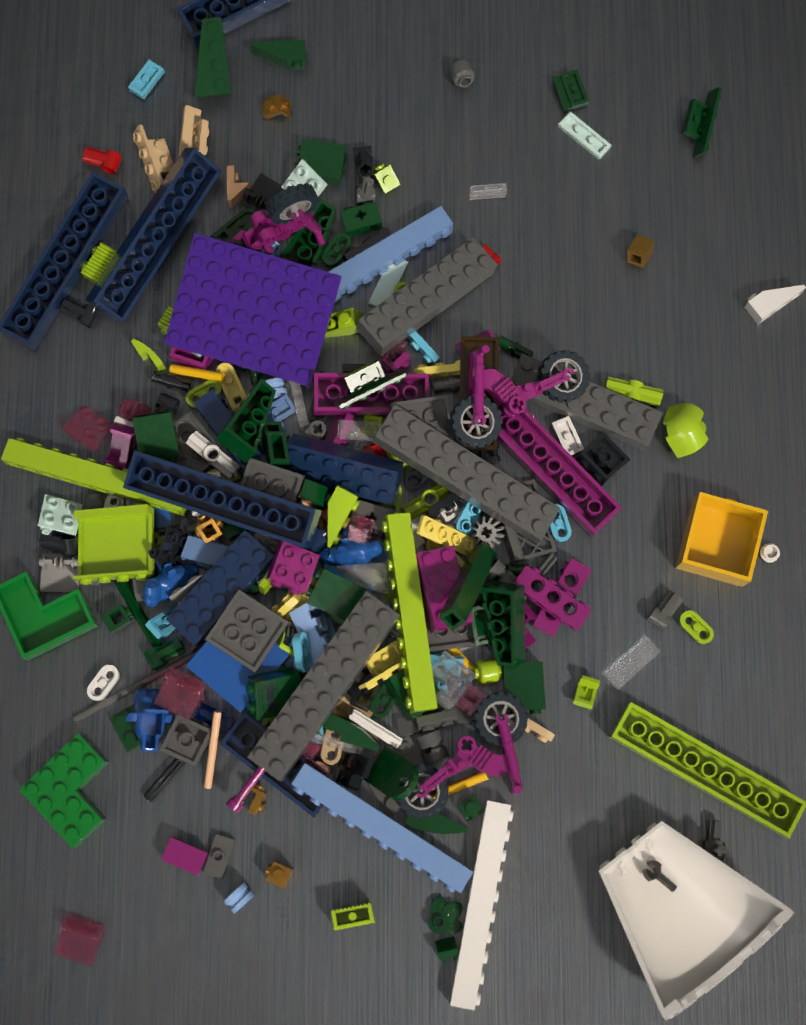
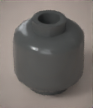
[449,59,475,88]

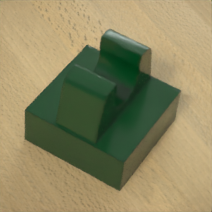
[435,937,459,963]

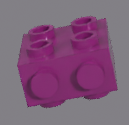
[266,541,320,595]

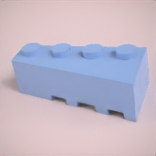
[289,603,337,665]

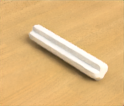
[349,709,402,749]

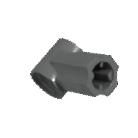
[647,591,683,631]

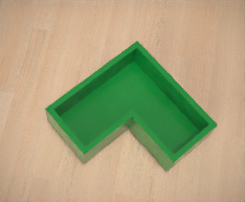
[0,571,99,661]
[19,733,109,848]

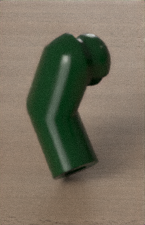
[241,367,260,384]

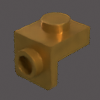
[262,94,292,119]
[247,784,267,815]

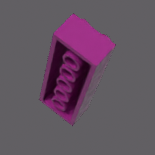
[313,373,429,416]

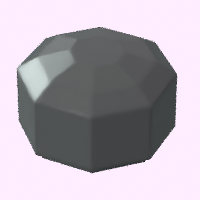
[85,494,105,509]

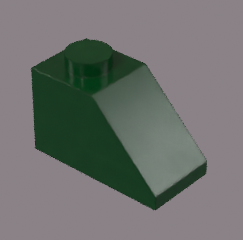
[299,479,332,508]

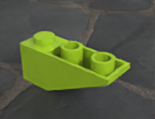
[325,308,364,338]
[327,485,360,548]

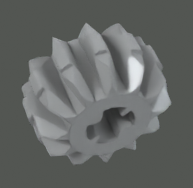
[472,516,504,548]

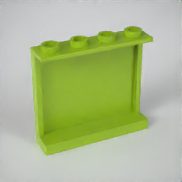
[73,504,154,585]

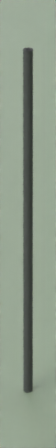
[73,570,353,722]

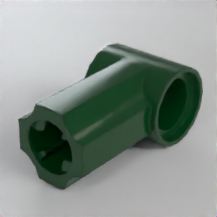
[144,637,186,671]

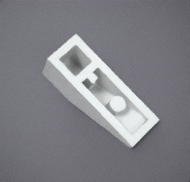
[744,285,806,324]

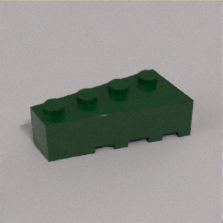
[195,17,232,98]
[279,199,337,269]
[215,378,276,463]
[480,581,525,668]

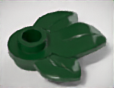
[428,895,464,934]

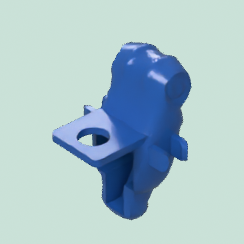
[319,523,383,570]
[142,559,199,607]
[126,688,174,752]

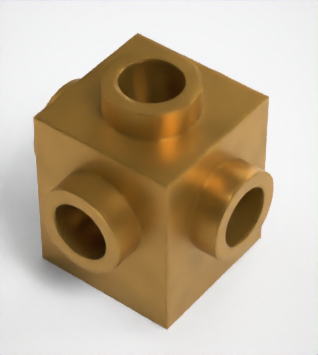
[194,514,224,544]

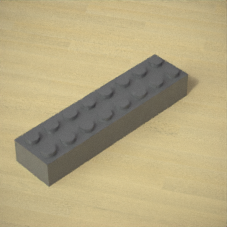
[357,237,497,357]
[511,353,663,451]

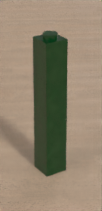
[438,541,497,631]

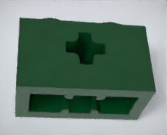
[340,202,382,237]

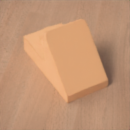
[227,166,250,208]

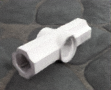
[186,431,241,480]

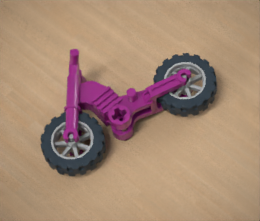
[228,183,325,254]
[449,345,591,449]
[397,692,528,819]

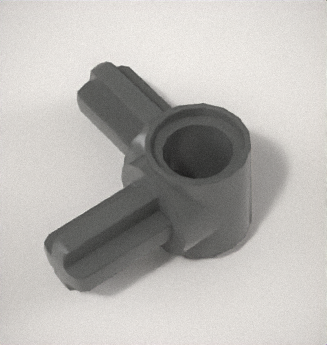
[355,173,375,203]
[702,820,726,860]

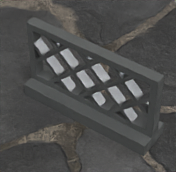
[499,479,557,564]

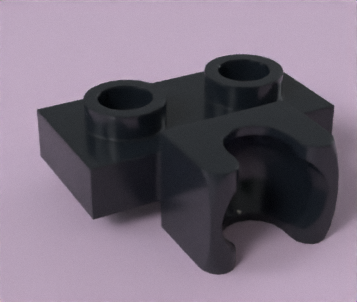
[336,749,375,791]

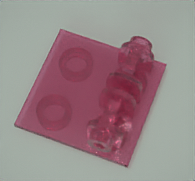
[61,405,113,451]
[154,667,207,720]
[301,740,336,775]
[54,915,105,967]

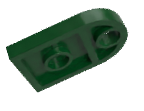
[363,746,419,800]

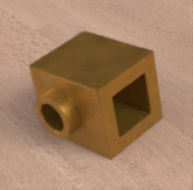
[627,234,654,268]
[264,861,294,889]

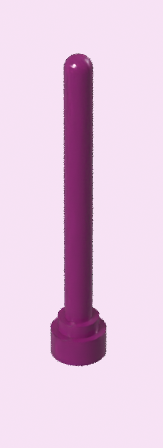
[226,766,265,813]

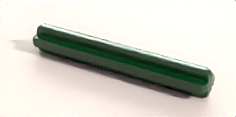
[116,582,162,647]

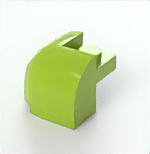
[663,403,708,458]

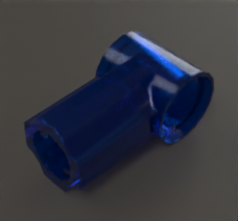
[195,703,235,732]

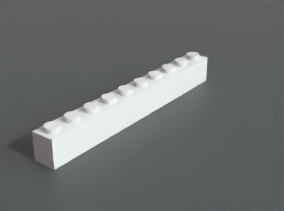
[450,800,514,1010]

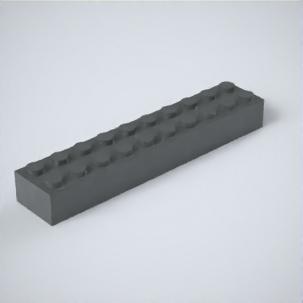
[372,405,560,544]
[247,591,401,781]

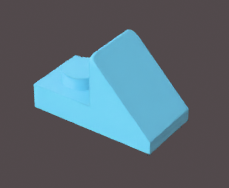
[145,606,176,640]

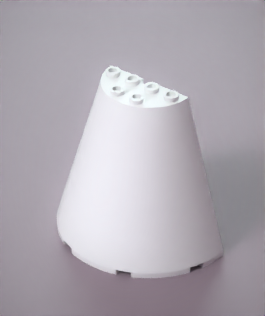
[599,821,794,1021]

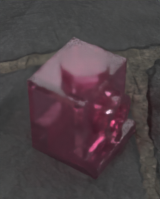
[346,515,374,544]
[454,684,486,716]

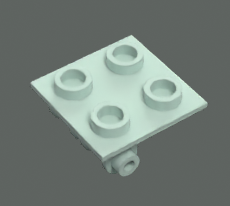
[281,159,328,197]
[38,494,83,536]

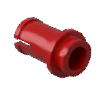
[482,244,502,266]

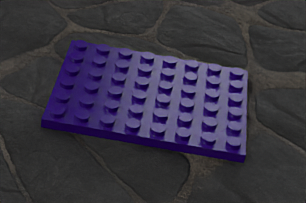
[164,233,342,387]

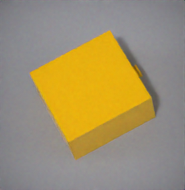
[675,492,768,587]

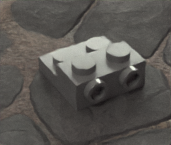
[160,713,212,767]

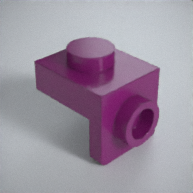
[381,351,410,374]

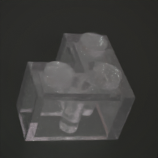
[432,651,476,710]

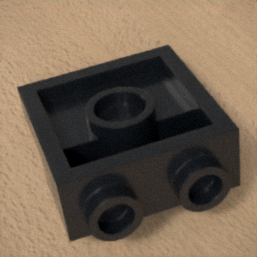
[575,433,630,486]

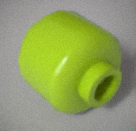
[472,659,502,685]

